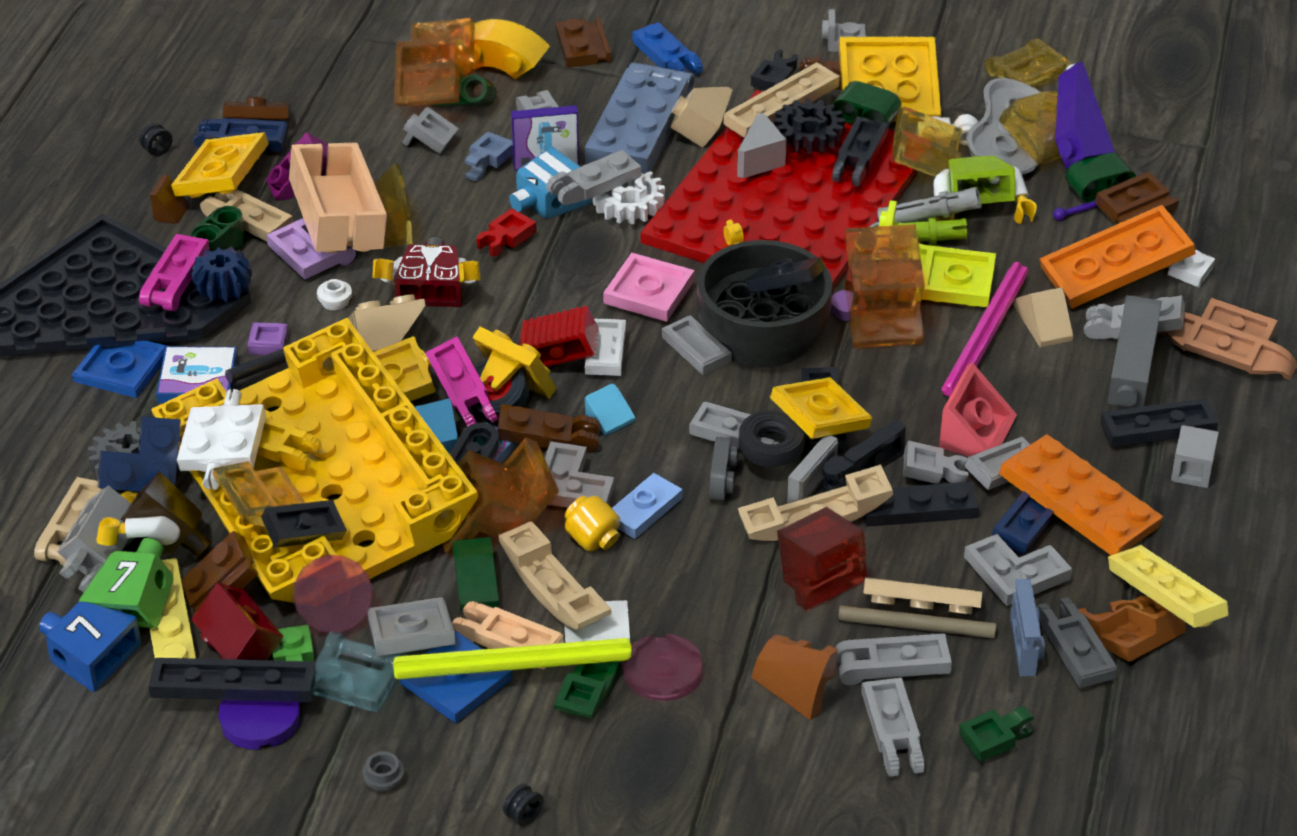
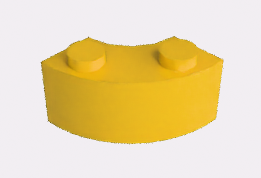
[454,19,550,80]

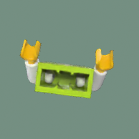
[933,155,1037,224]

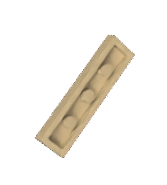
[724,62,839,138]

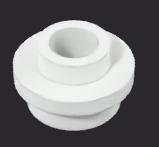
[317,279,352,311]

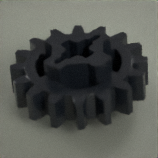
[774,99,845,154]

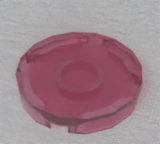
[293,554,372,633]
[623,634,702,701]

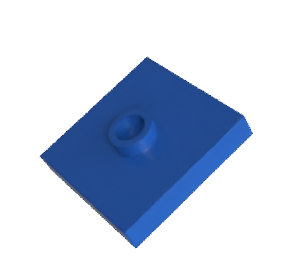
[400,631,512,724]

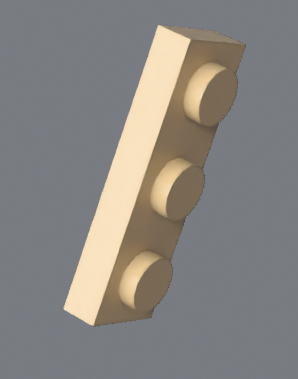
[863,577,983,614]

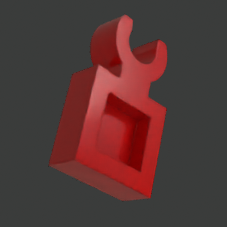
[476,208,537,257]

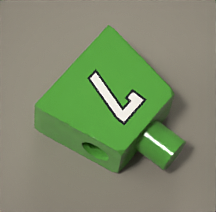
[79,538,174,628]

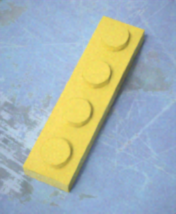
[1108,545,1228,628]
[150,558,196,658]

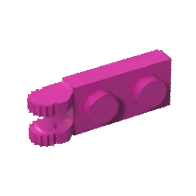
[425,336,498,427]

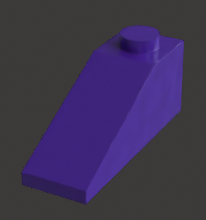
[1055,62,1115,169]

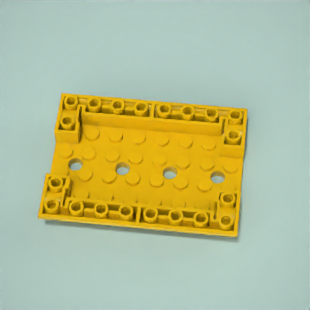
[151,318,479,607]

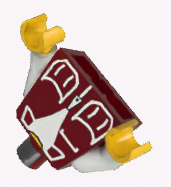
[372,237,481,307]

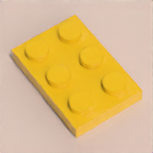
[171,132,269,198]

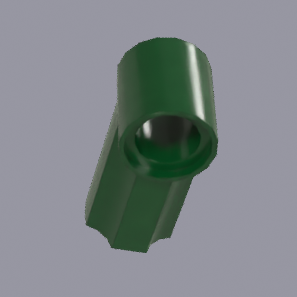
[428,74,497,108]

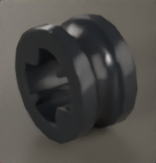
[139,123,173,156]
[503,783,544,826]

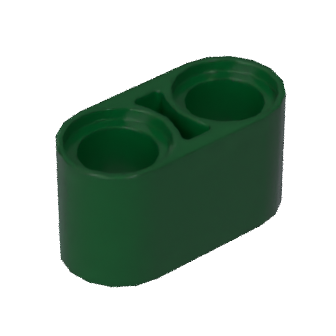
[833,81,902,125]
[1065,152,1136,203]
[190,206,245,252]

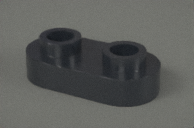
[450,423,499,483]

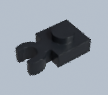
[751,50,798,91]

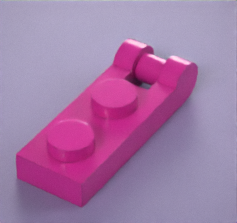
[139,234,209,311]

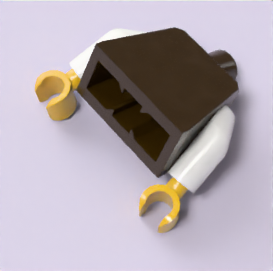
[96,471,211,558]

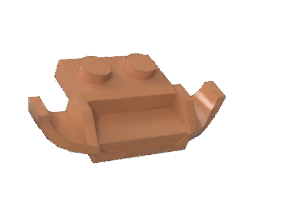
[1158,298,1297,380]

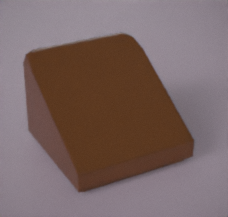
[150,174,189,224]

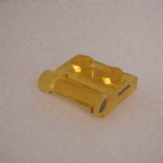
[985,38,1070,88]

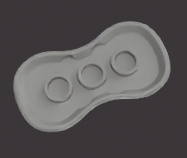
[967,78,1055,175]

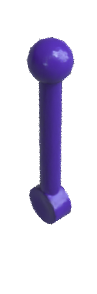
[1053,201,1098,221]

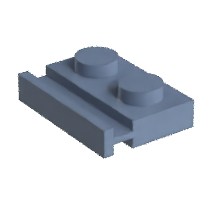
[1010,579,1045,676]

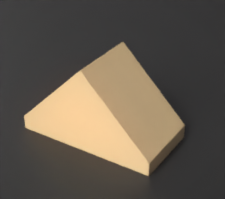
[1013,287,1073,348]

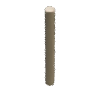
[838,605,996,639]

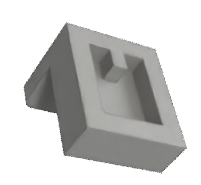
[822,9,866,52]
[402,107,459,154]

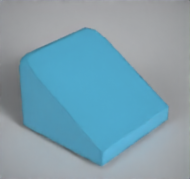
[585,384,636,436]

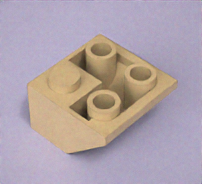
[348,294,425,352]

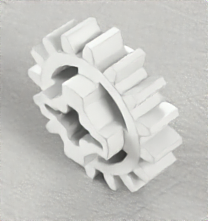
[593,171,665,224]

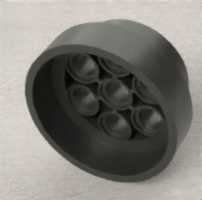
[697,240,832,367]

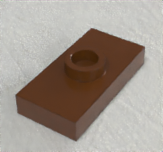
[223,97,290,120]

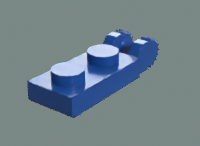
[632,22,703,75]

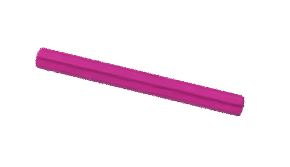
[942,262,1028,398]

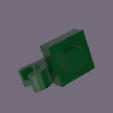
[959,706,1034,762]

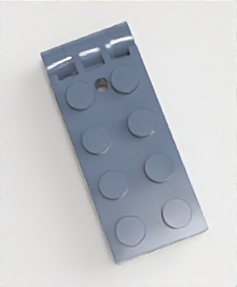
[585,62,694,174]

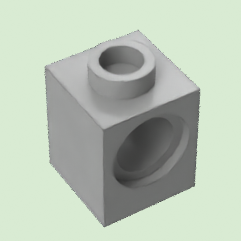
[1171,425,1219,488]

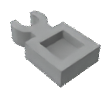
[903,441,968,484]

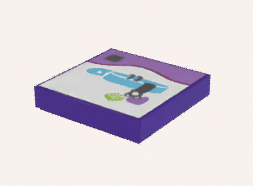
[511,105,579,171]

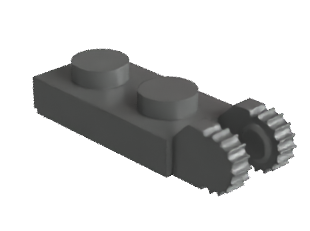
[1036,597,1117,688]

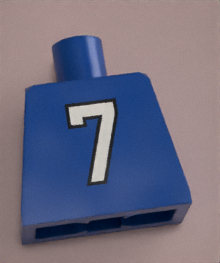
[39,601,141,692]

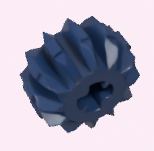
[192,247,252,302]

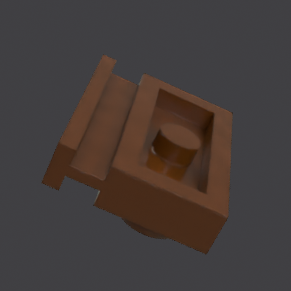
[556,17,611,68]
[1095,171,1179,223]
[181,531,258,616]

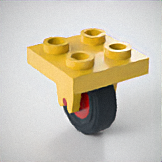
[470,326,557,421]

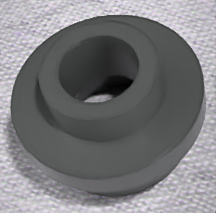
[362,751,404,791]

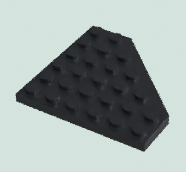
[0,213,251,356]

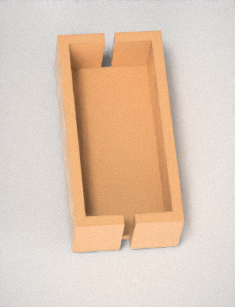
[289,143,387,253]

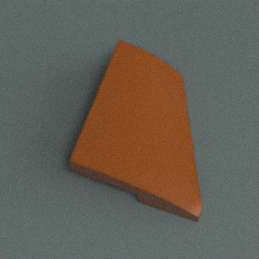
[1078,595,1186,662]
[752,634,838,720]

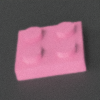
[603,253,695,322]

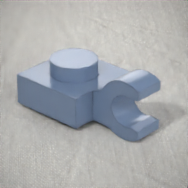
[465,132,512,182]

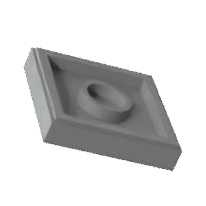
[367,597,456,656]

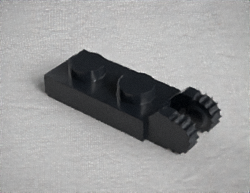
[832,116,889,186]
[821,419,906,493]

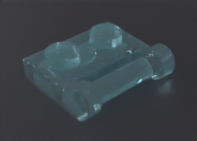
[313,631,406,713]

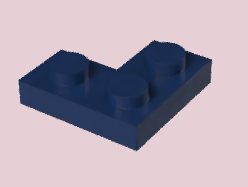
[97,416,181,491]

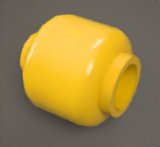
[564,495,621,552]

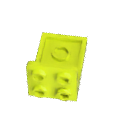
[873,200,996,307]

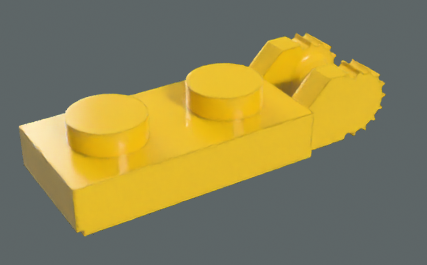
[257,418,322,471]

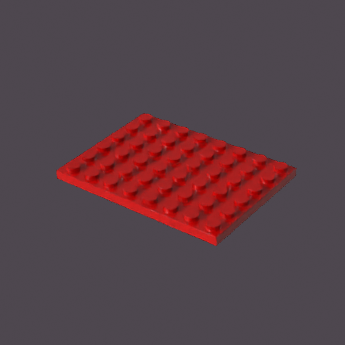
[640,90,933,292]

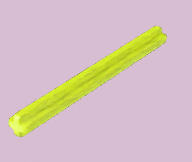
[393,638,632,679]

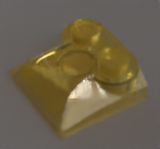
[998,91,1061,164]

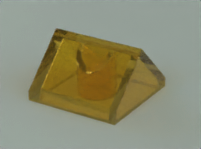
[374,163,413,248]

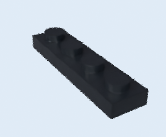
[149,657,317,702]

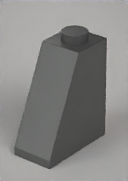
[1107,295,1162,408]

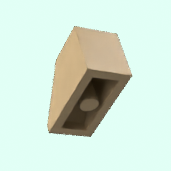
[670,87,732,148]

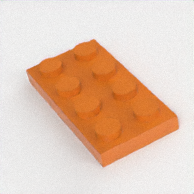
[1039,205,1196,309]
[999,434,1163,555]

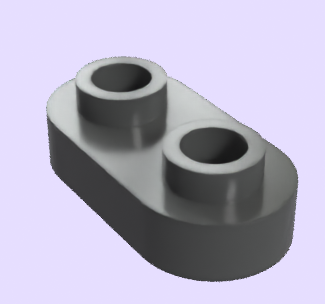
[709,437,738,501]

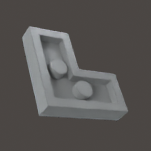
[533,442,614,508]
[964,534,1072,606]

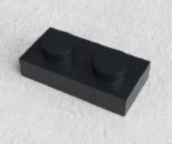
[261,500,347,548]

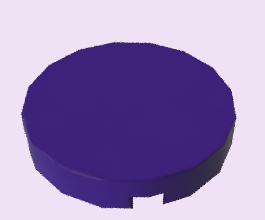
[219,700,300,750]

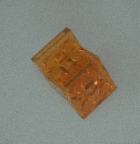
[394,18,475,107]
[845,224,925,348]
[442,438,559,556]

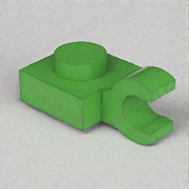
[273,625,314,662]

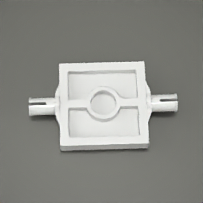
[177,389,266,490]

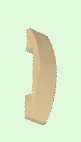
[738,465,893,541]
[499,521,612,630]

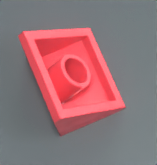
[939,363,1017,457]

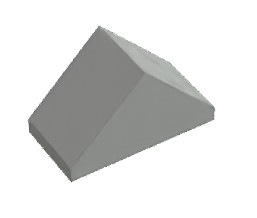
[737,113,786,178]

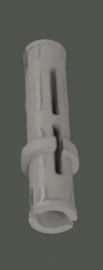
[878,187,981,224]

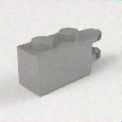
[57,485,135,593]

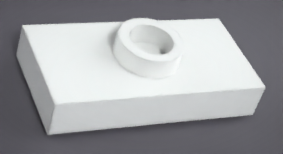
[585,319,626,376]

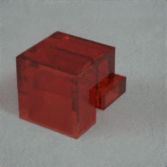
[777,507,867,610]

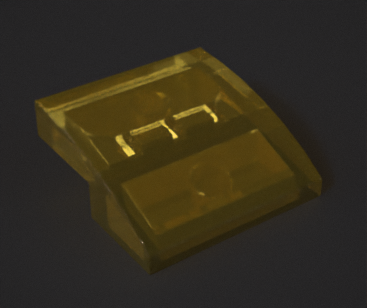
[893,106,962,177]
[212,461,306,527]

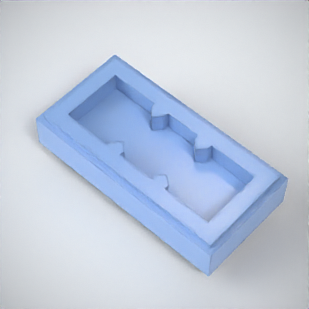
[612,473,683,539]

